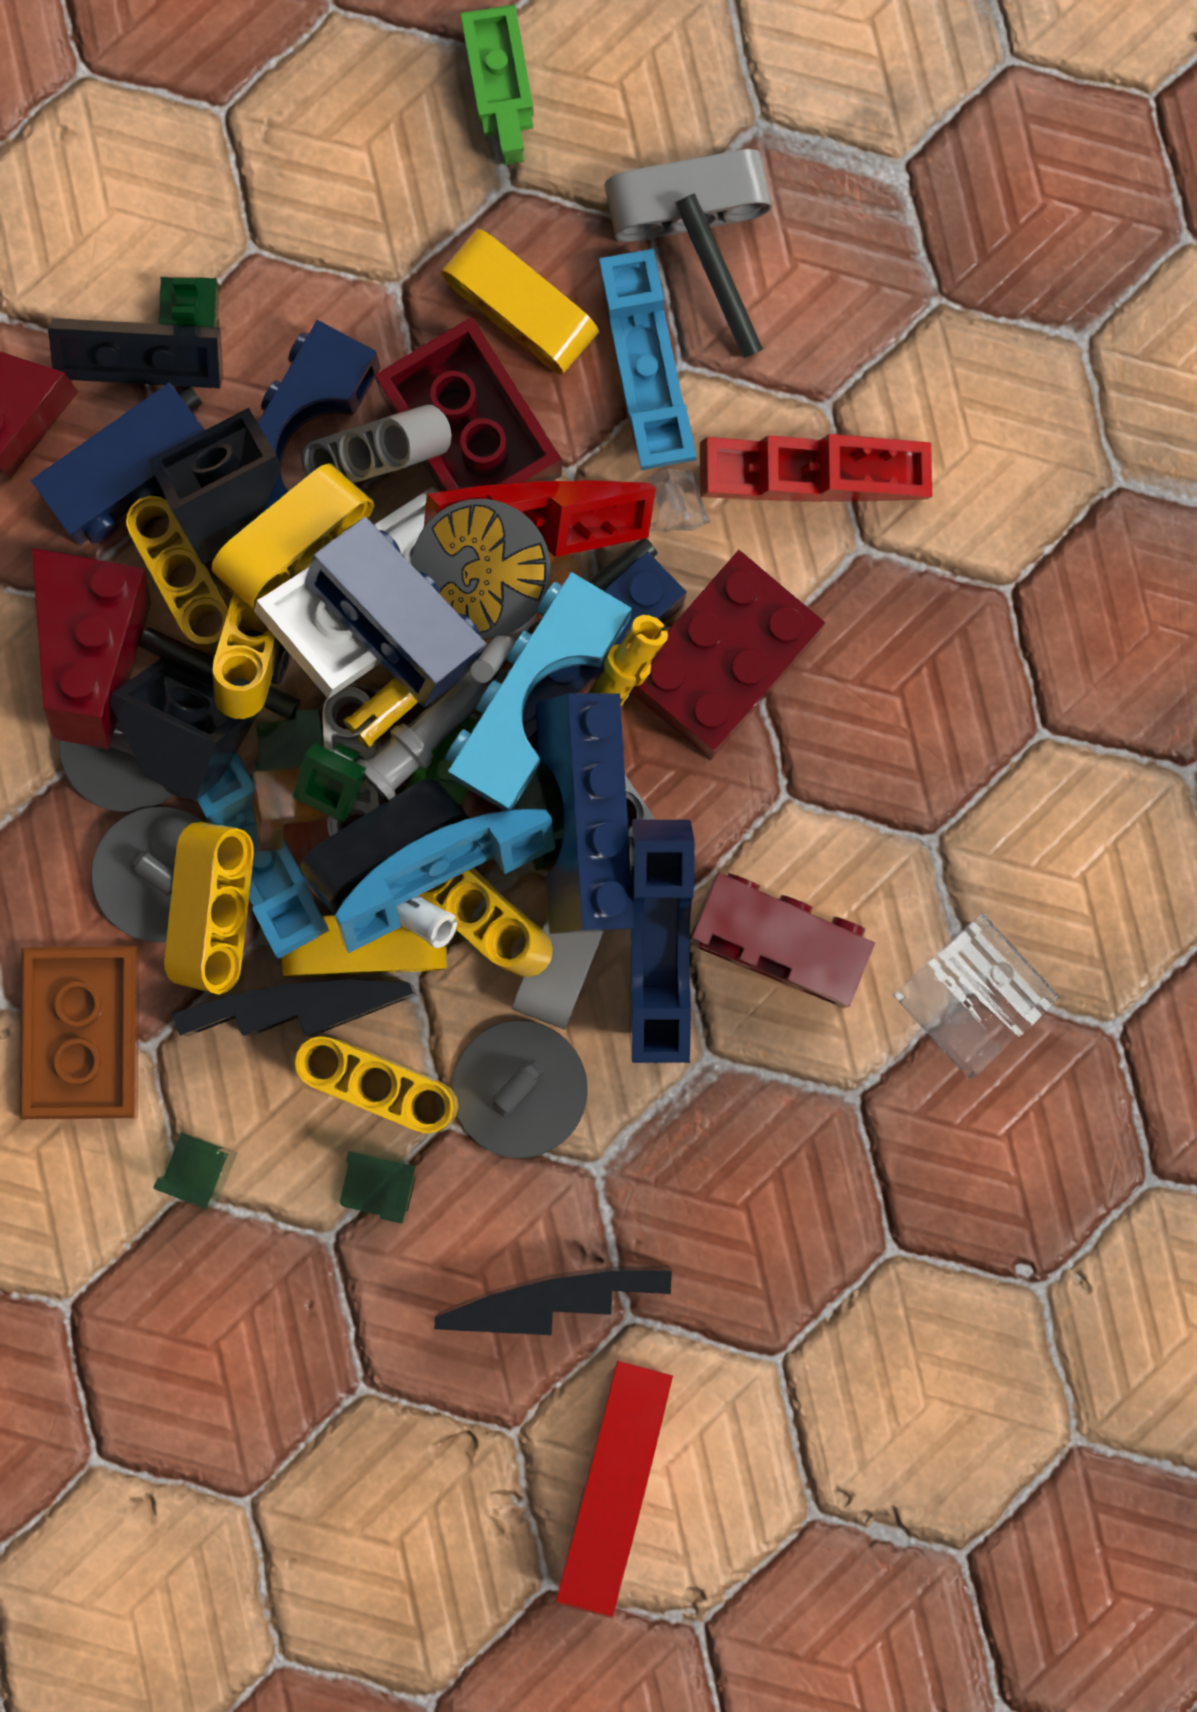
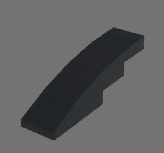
[172,979,417,1037]
[434,1266,672,1335]

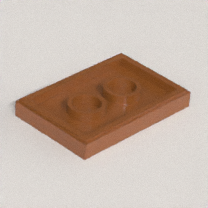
[20,946,139,1119]

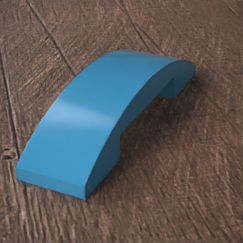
[599,249,697,471]
[198,752,330,959]
[335,809,555,953]

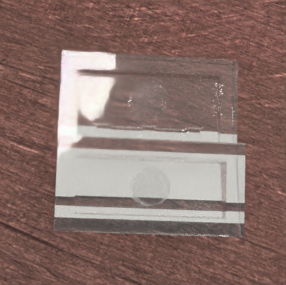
[893,913,1060,1079]

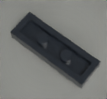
[48,318,223,389]

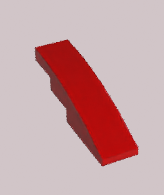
[699,434,932,502]
[424,480,656,557]
[555,1361,673,1618]

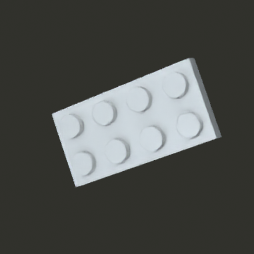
[254,487,438,699]

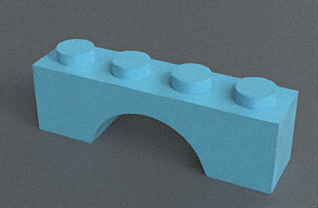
[446,572,632,811]

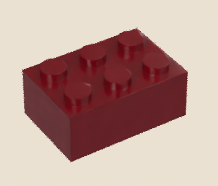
[375,316,562,492]
[631,549,826,760]

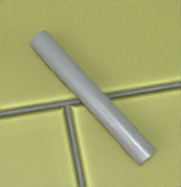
[471,612,539,683]

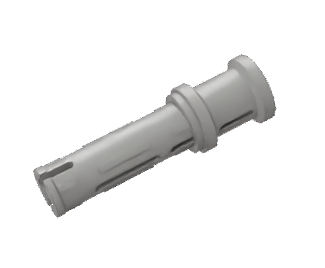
[356,666,508,801]

